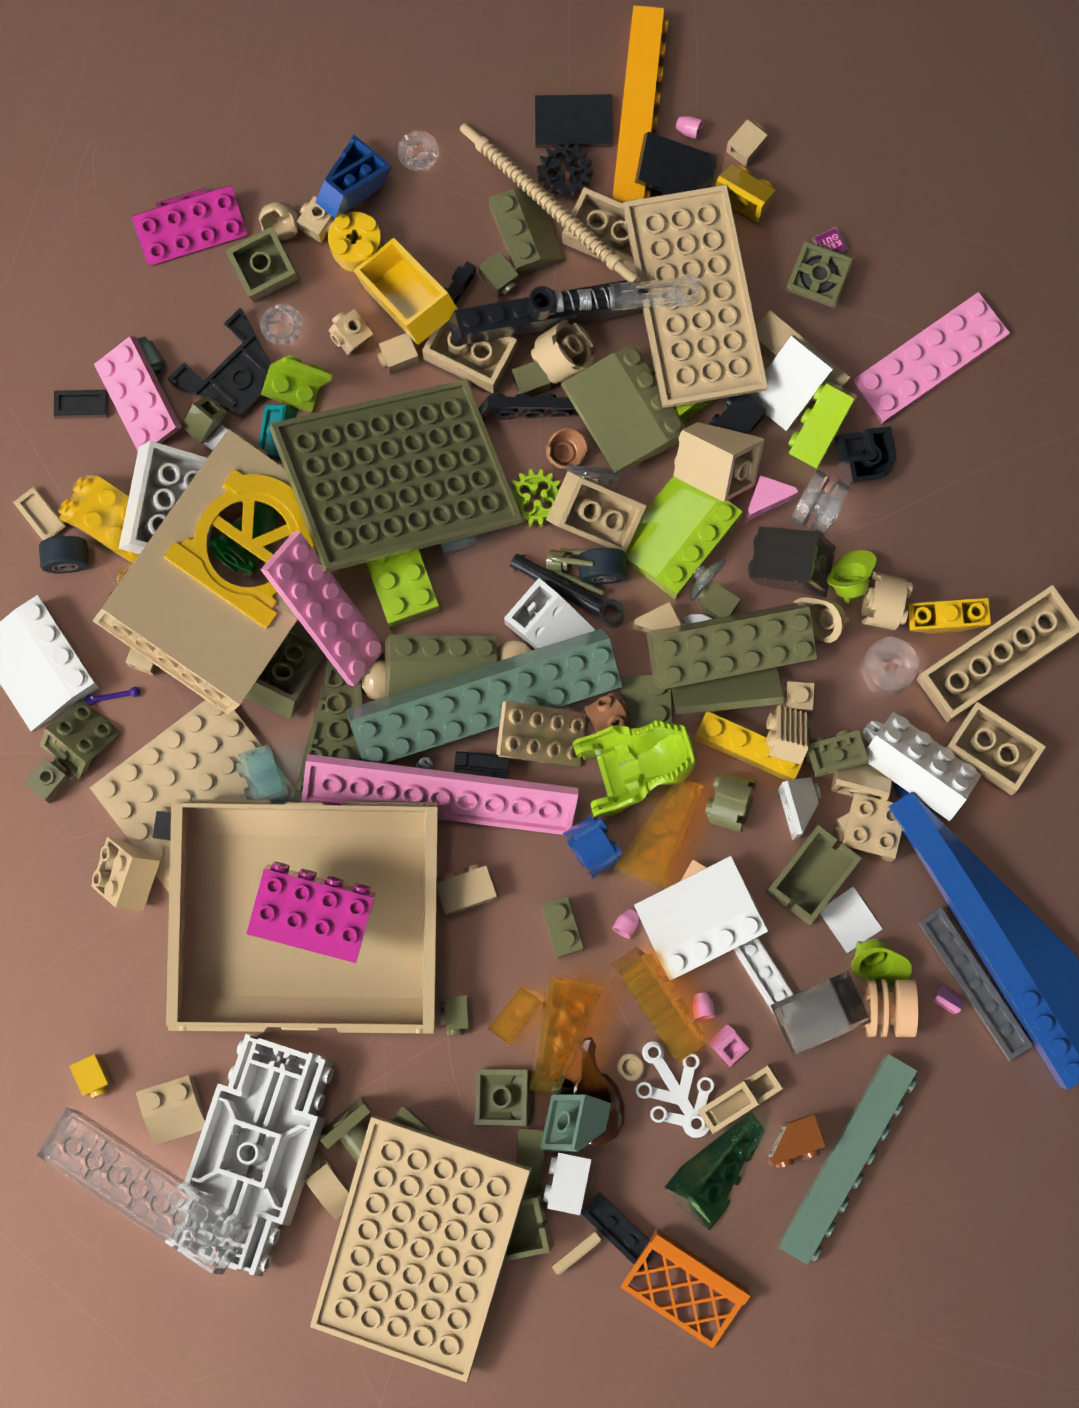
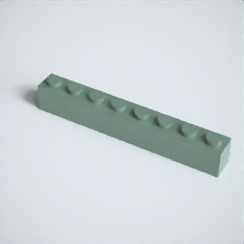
[777,1054,918,1265]

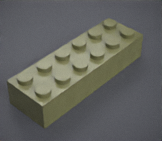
[646,602,817,690]

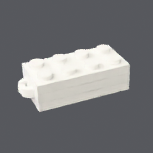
[862,712,982,821]

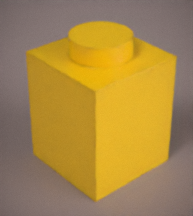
[69,1054,112,1099]

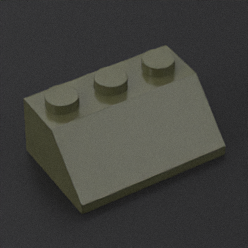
[489,189,565,277]

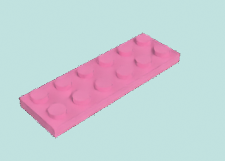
[851,292,1010,424]
[261,531,385,686]

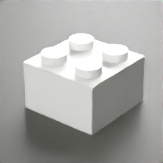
[543,1152,591,1215]

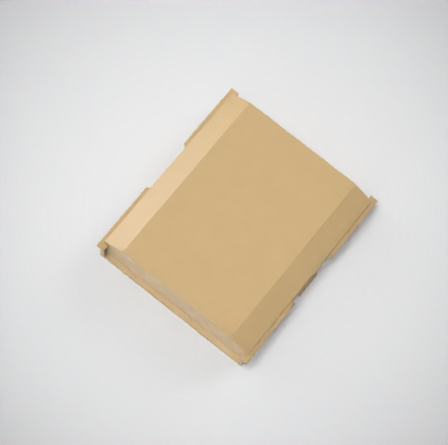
[166,799,438,1034]

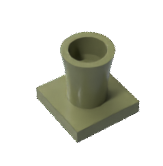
[320,1097,370,1164]

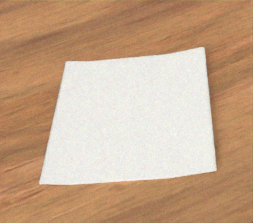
[820,887,882,953]

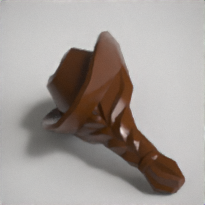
[572,1037,624,1146]

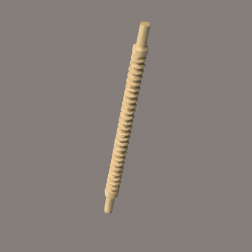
[460,123,640,286]

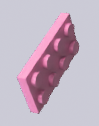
[94,336,182,451]

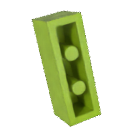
[788,380,857,469]

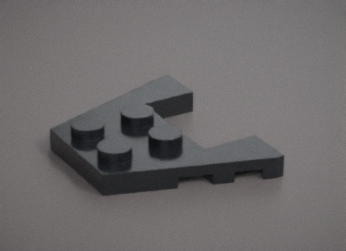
[168,308,271,417]

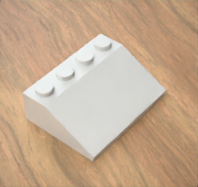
[119,441,212,554]
[0,595,100,732]
[634,856,768,981]

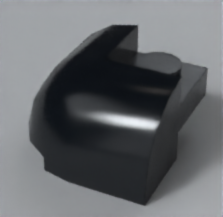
[835,426,896,485]

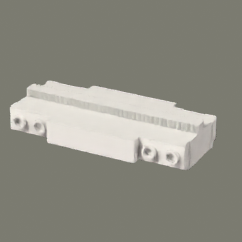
[174,1034,334,1276]

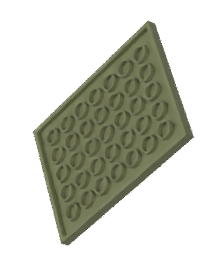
[269,379,523,573]

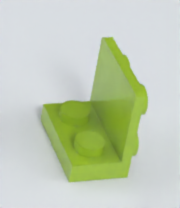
[261,355,333,413]

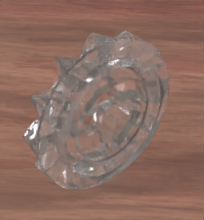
[398,130,439,171]
[260,304,302,346]

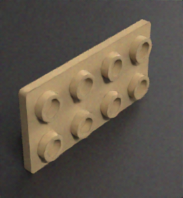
[496,701,586,767]

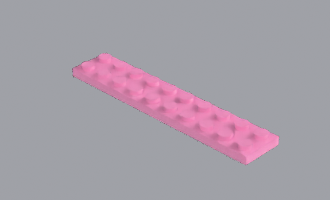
[301,754,578,835]

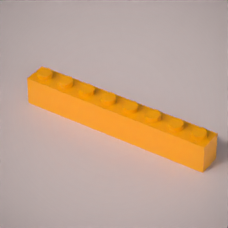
[612,5,668,204]

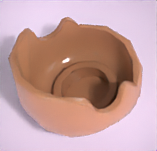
[546,427,588,470]

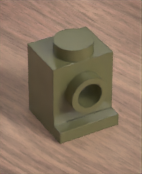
[439,995,469,1036]

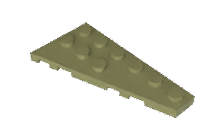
[292,660,362,802]

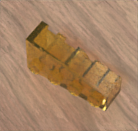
[613,779,704,890]
[610,946,705,1063]

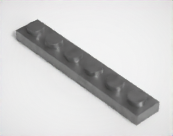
[917,908,1033,1061]

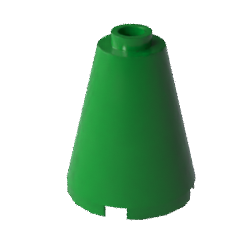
[209,503,278,577]

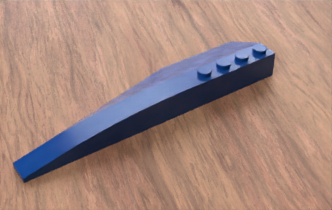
[888,792,1079,1090]

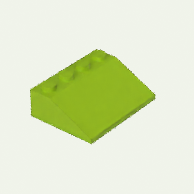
[626,476,743,600]

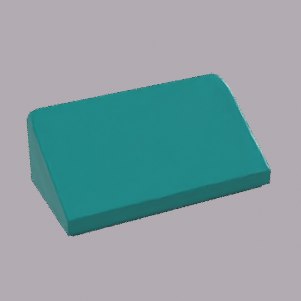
[258,405,297,460]

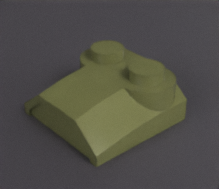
[474,1069,534,1126]

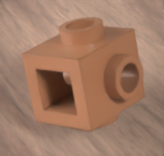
[584,692,631,732]

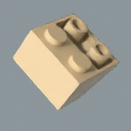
[91,836,160,911]

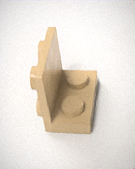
[842,793,902,862]

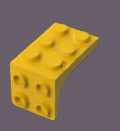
[58,475,139,564]

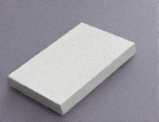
[748,335,835,431]

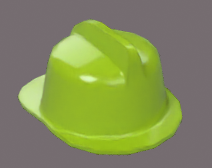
[827,550,877,604]
[851,939,912,987]

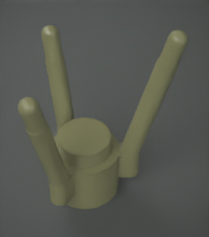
[546,548,605,595]

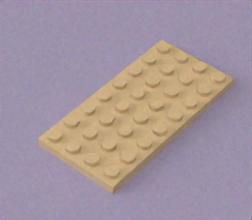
[622,185,768,408]

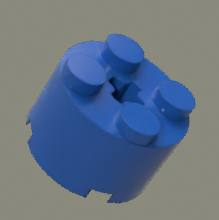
[563,815,623,879]

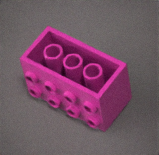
[246,861,375,963]

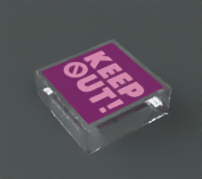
[812,227,848,254]

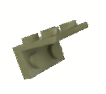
[39,699,120,779]
[804,729,869,778]

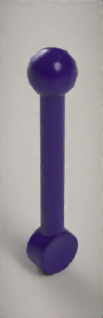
[85,687,140,706]

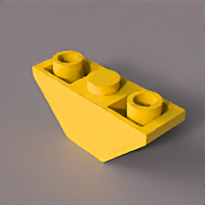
[907,598,991,634]

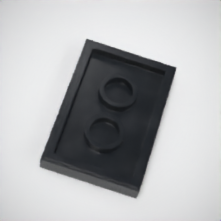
[535,94,613,148]
[635,132,717,194]

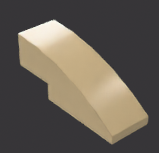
[698,1064,784,1134]

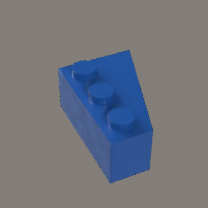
[315,134,392,219]

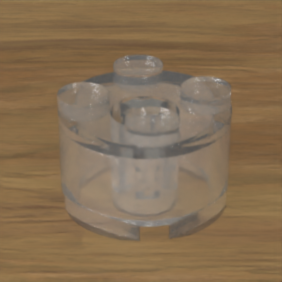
[861,636,919,695]

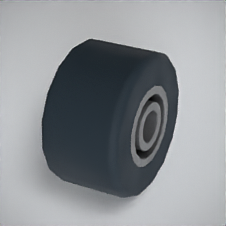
[39,536,89,574]
[579,548,628,584]

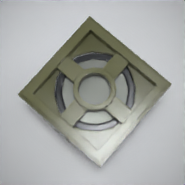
[786,240,854,308]

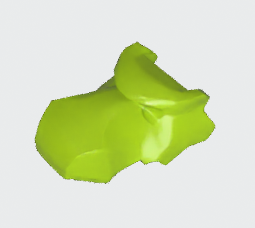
[573,720,697,818]

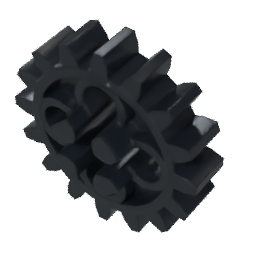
[537,142,593,200]

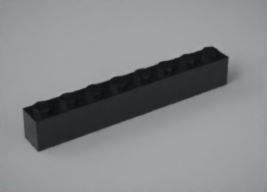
[448,280,643,346]

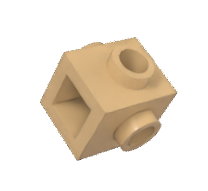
[297,196,335,243]
[328,309,373,355]

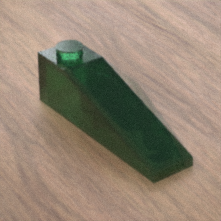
[665,1113,765,1230]

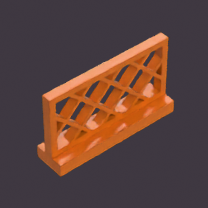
[620,1228,750,1349]

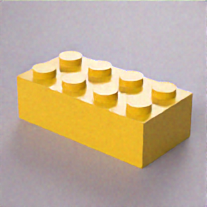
[353,238,458,345]

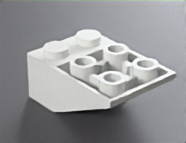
[504,578,595,649]

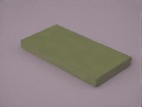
[671,667,784,715]

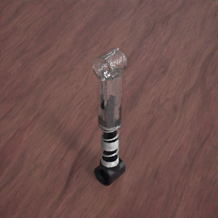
[527,274,702,320]

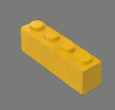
[694,712,806,781]

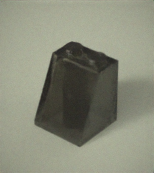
[748,526,836,597]
[770,971,871,1056]

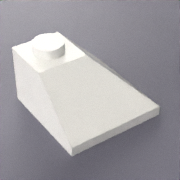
[778,777,821,841]

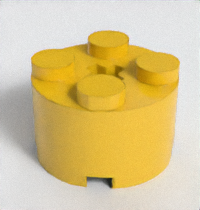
[328,212,382,272]

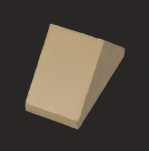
[633,602,681,633]

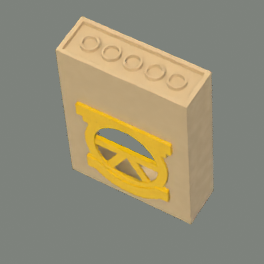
[93,429,316,715]

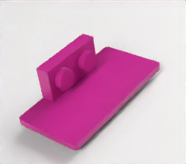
[132,185,247,265]

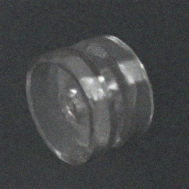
[790,469,850,538]

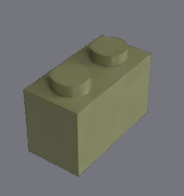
[541,896,584,959]

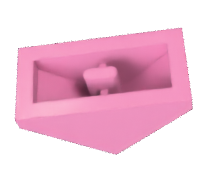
[746,475,798,521]

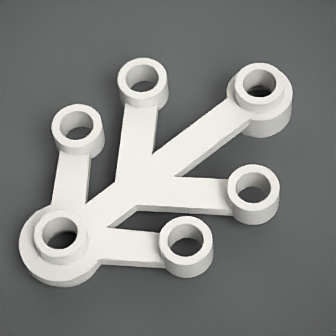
[636,1042,714,1138]

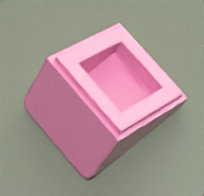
[932,984,965,1015]
[708,1025,750,1067]

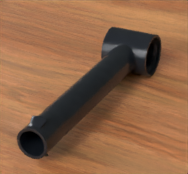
[509,553,624,629]

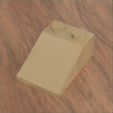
[546,471,646,553]

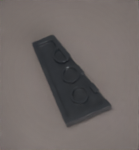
[478,393,579,421]

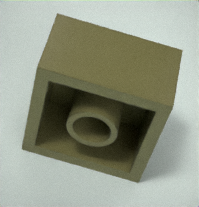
[225,226,300,302]

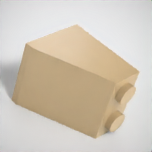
[674,422,764,502]

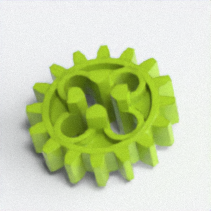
[511,469,561,527]

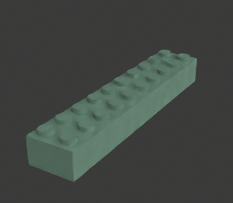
[346,628,622,763]

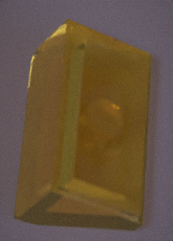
[488,986,543,1046]

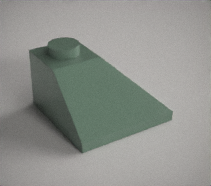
[540,1095,611,1151]

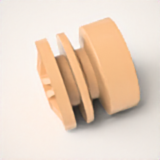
[862,979,918,1037]

